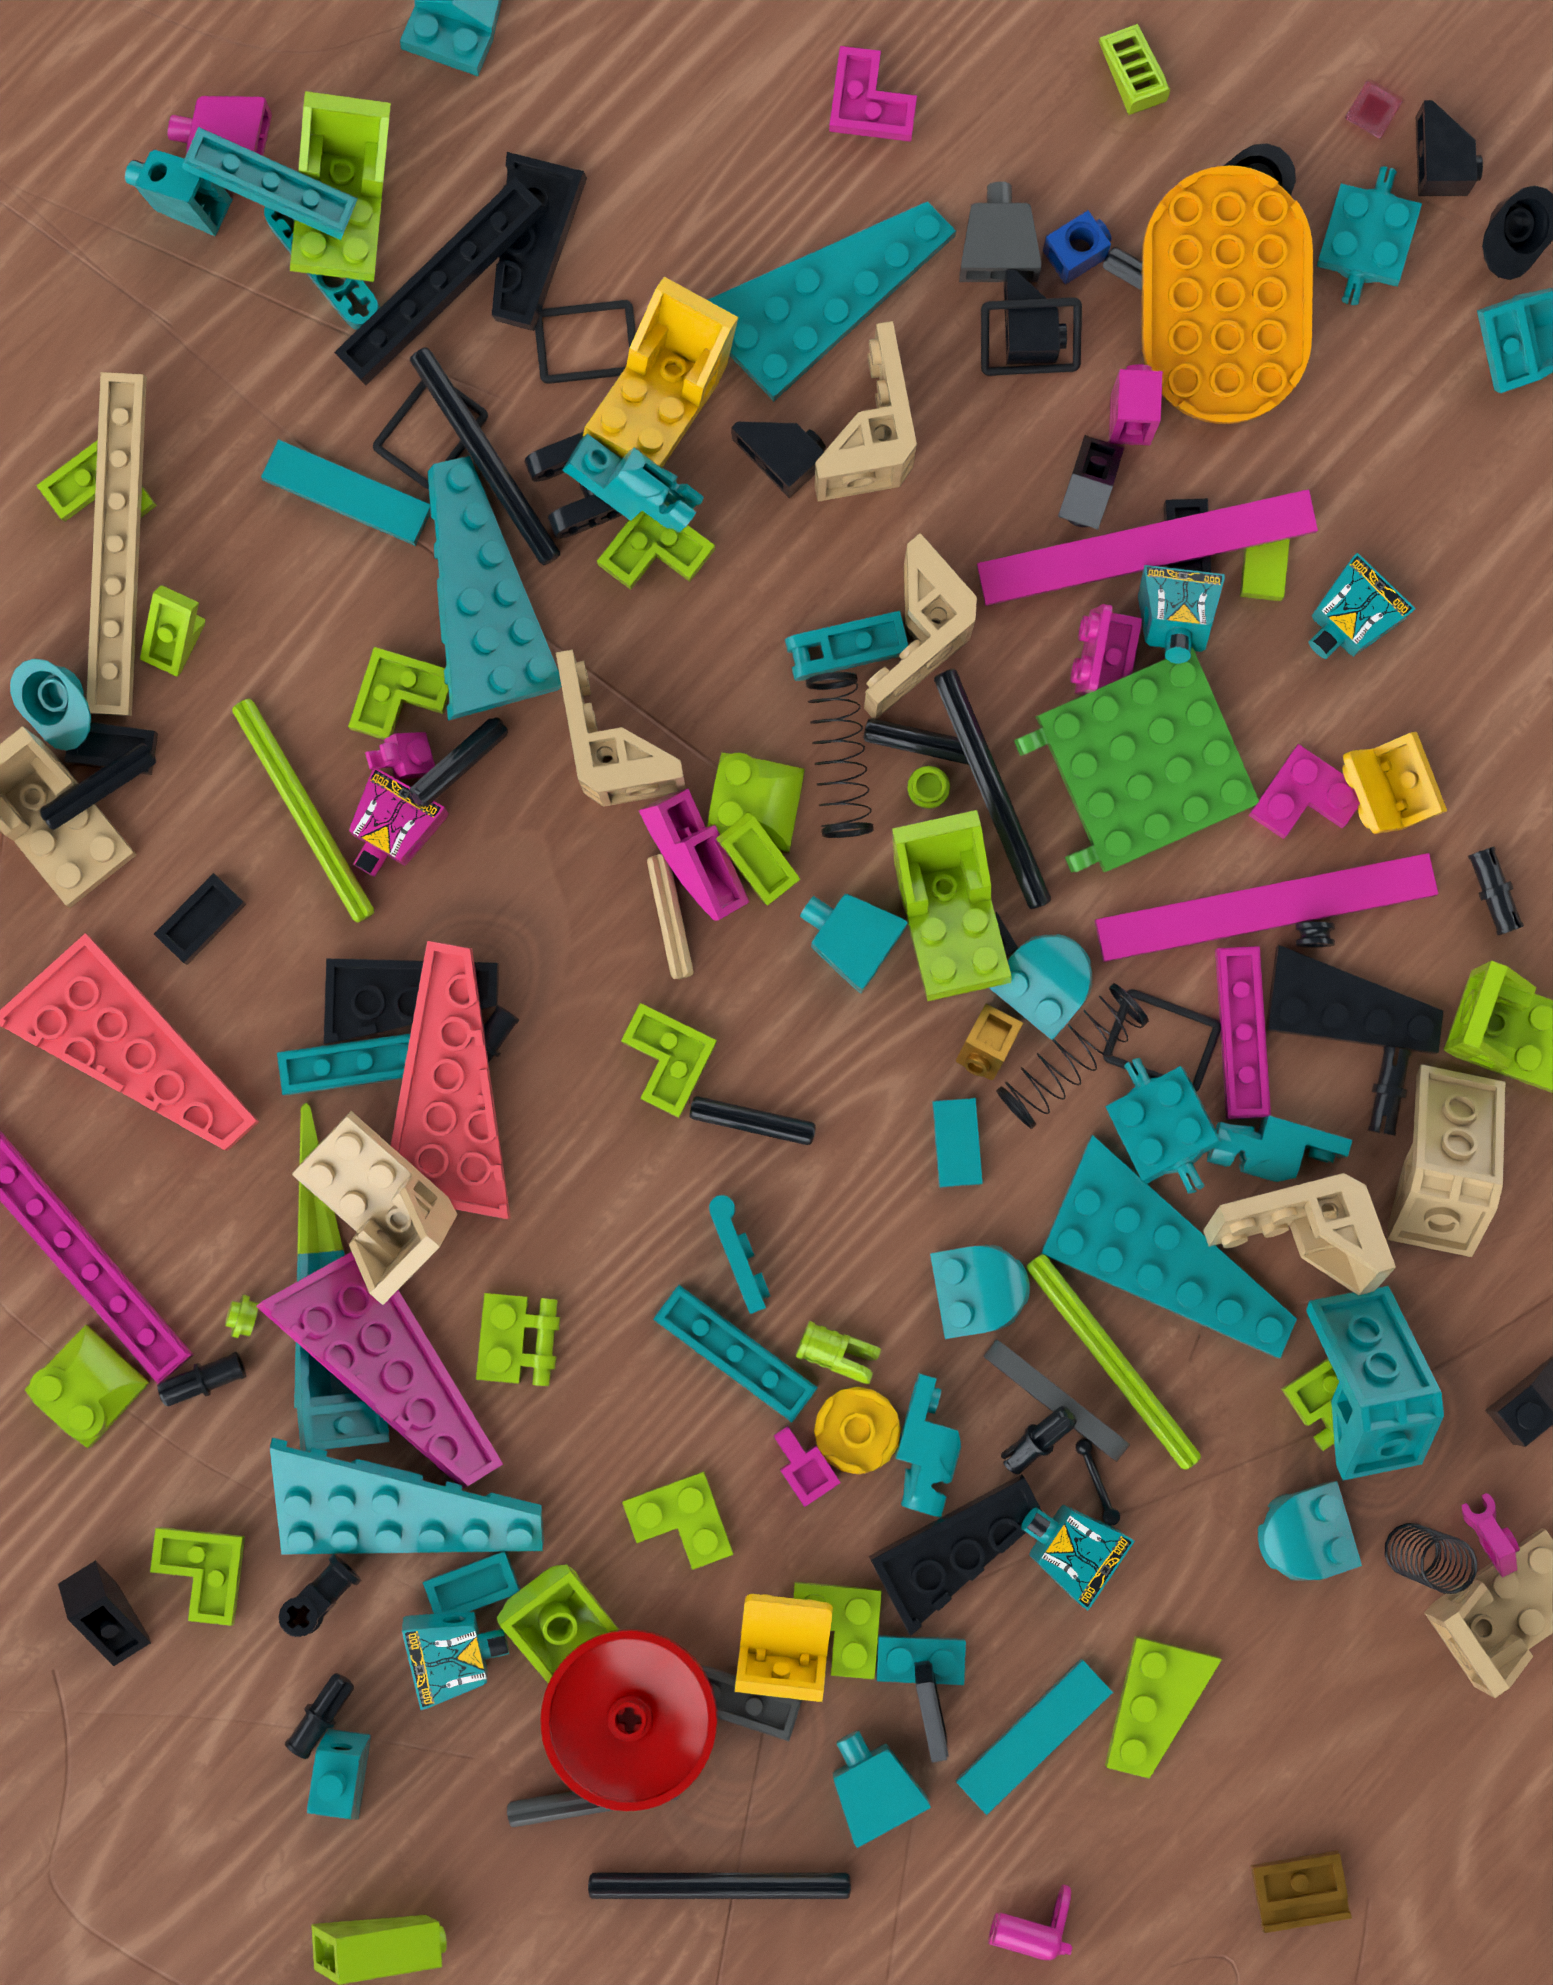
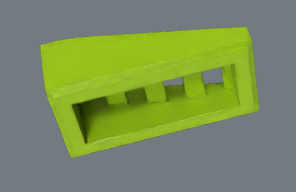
[1099,24,1170,115]

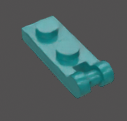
[785,611,908,681]
[709,1195,771,1314]

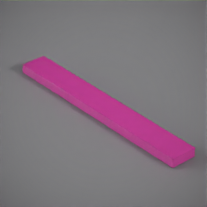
[977,489,1318,606]
[1094,853,1438,962]
[0,1131,194,1384]

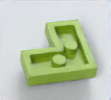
[36,440,157,522]
[597,511,716,590]
[348,647,449,740]
[621,1003,717,1118]
[622,1471,734,1570]
[150,1527,245,1626]
[793,1582,882,1679]

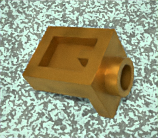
[956,1003,1023,1080]

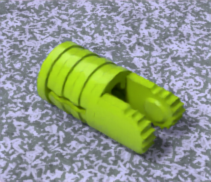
[796,1320,881,1384]

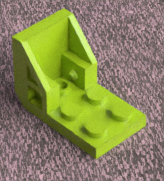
[290,91,391,282]
[892,810,1012,1001]
[1444,961,1553,1093]

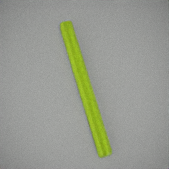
[232,699,374,923]
[1026,1254,1201,1470]

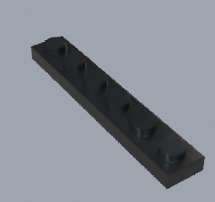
[334,177,546,385]

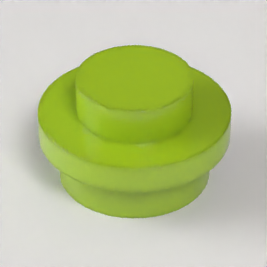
[907,766,950,809]
[225,1295,259,1338]

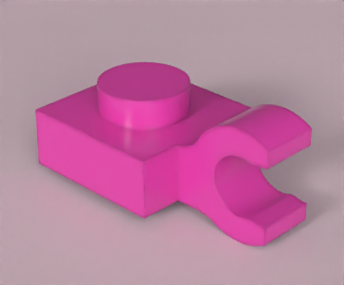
[365,732,435,779]
[774,1426,841,1507]
[1461,1493,1520,1578]

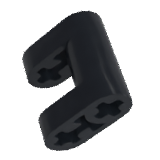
[524,432,622,539]

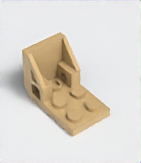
[815,321,917,502]
[864,533,977,719]
[556,650,686,807]
[0,726,136,908]
[1387,1065,1506,1257]
[292,1111,458,1305]
[1203,1173,1396,1295]
[1424,1528,1553,1698]

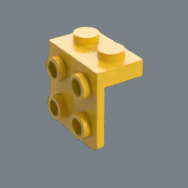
[1342,732,1447,834]
[735,1594,833,1702]

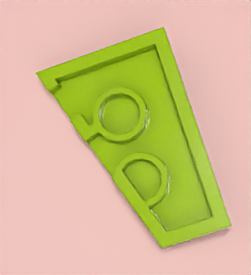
[1105,1636,1222,1779]

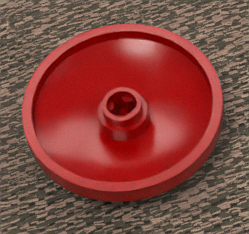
[540,1629,718,1811]

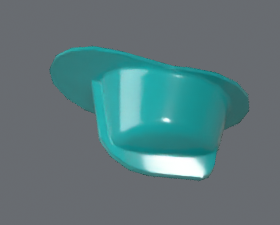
[10,658,91,751]

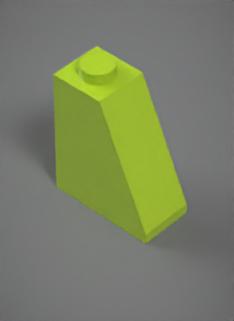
[311,1915,447,1985]

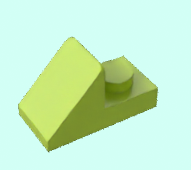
[140,585,205,677]

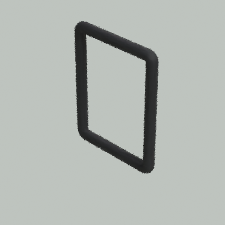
[981,297,1082,376]
[535,300,636,384]
[373,380,488,489]
[1103,989,1221,1092]

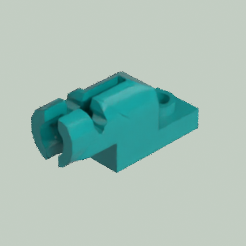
[563,433,704,532]
[1207,1115,1352,1182]
[894,1373,962,1517]

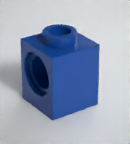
[1043,210,1112,285]

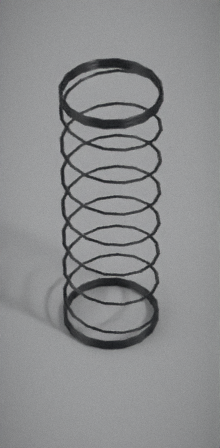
[806,672,874,838]
[996,983,1149,1129]
[1385,1523,1478,1594]

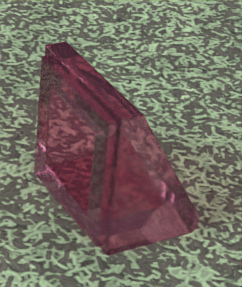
[1345,79,1405,139]

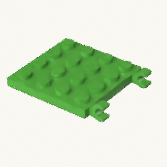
[1013,647,1260,873]

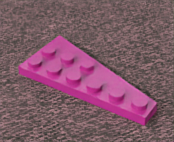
[256,1252,503,1489]

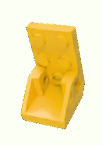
[583,277,739,468]

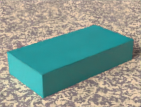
[932,1098,983,1188]
[423,1551,521,1614]

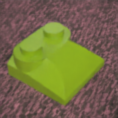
[707,752,805,852]
[25,1325,150,1448]
[497,1564,619,1683]

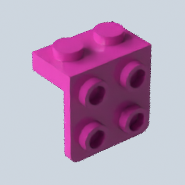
[1070,604,1142,695]

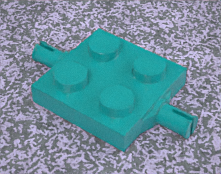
[1317,166,1422,305]
[1105,1058,1222,1194]

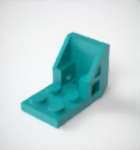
[1306,1286,1444,1480]

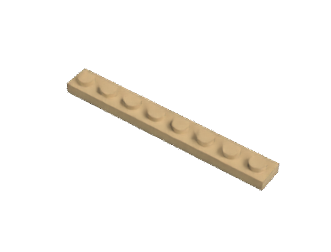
[86,372,147,716]

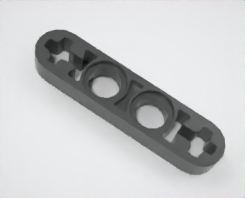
[983,1339,1130,1462]

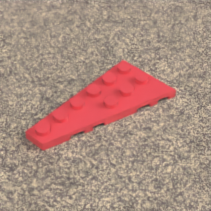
[0,933,259,1151]
[391,941,511,1219]

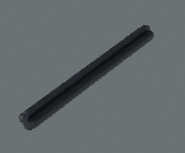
[410,347,560,565]
[934,669,1051,909]
[588,1873,851,1899]

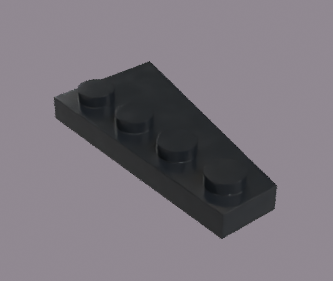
[492,152,587,331]
[1266,945,1444,1054]
[324,958,499,1044]
[869,1474,1043,1636]

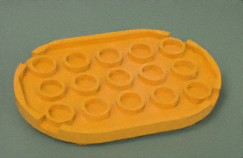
[1142,165,1313,424]

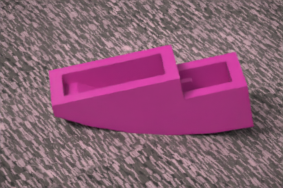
[639,789,749,921]

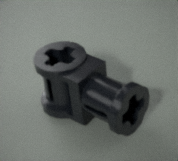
[278,1553,361,1637]

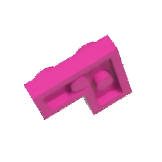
[829,46,917,142]
[1248,744,1360,839]

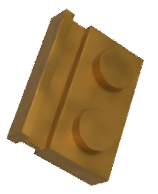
[1251,1850,1352,1933]

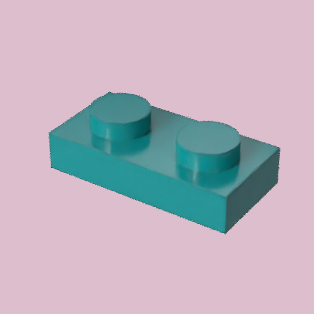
[876,1635,966,1685]

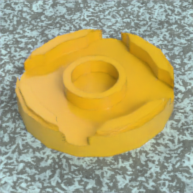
[814,1386,901,1474]

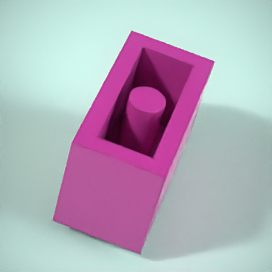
[1108,364,1163,446]

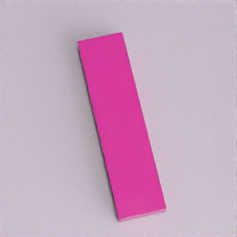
[1215,946,1271,1120]

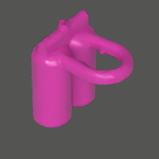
[988,1884,1072,1960]

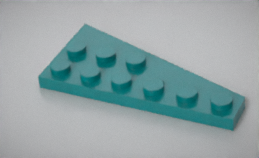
[707,201,956,402]
[428,456,562,721]
[1040,1135,1297,1359]
[270,1437,544,1555]

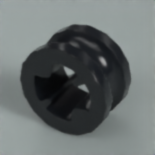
[1296,922,1335,948]

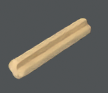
[647,854,694,979]

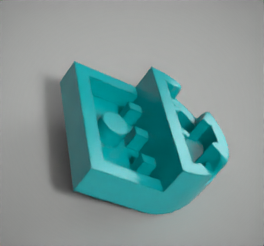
[990,934,1093,1040]
[930,1245,1030,1339]
[1258,1481,1362,1581]

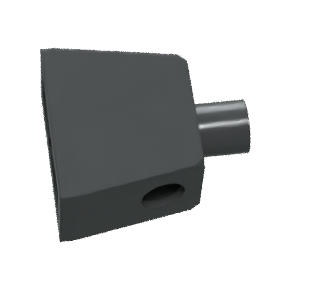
[959,182,1041,282]

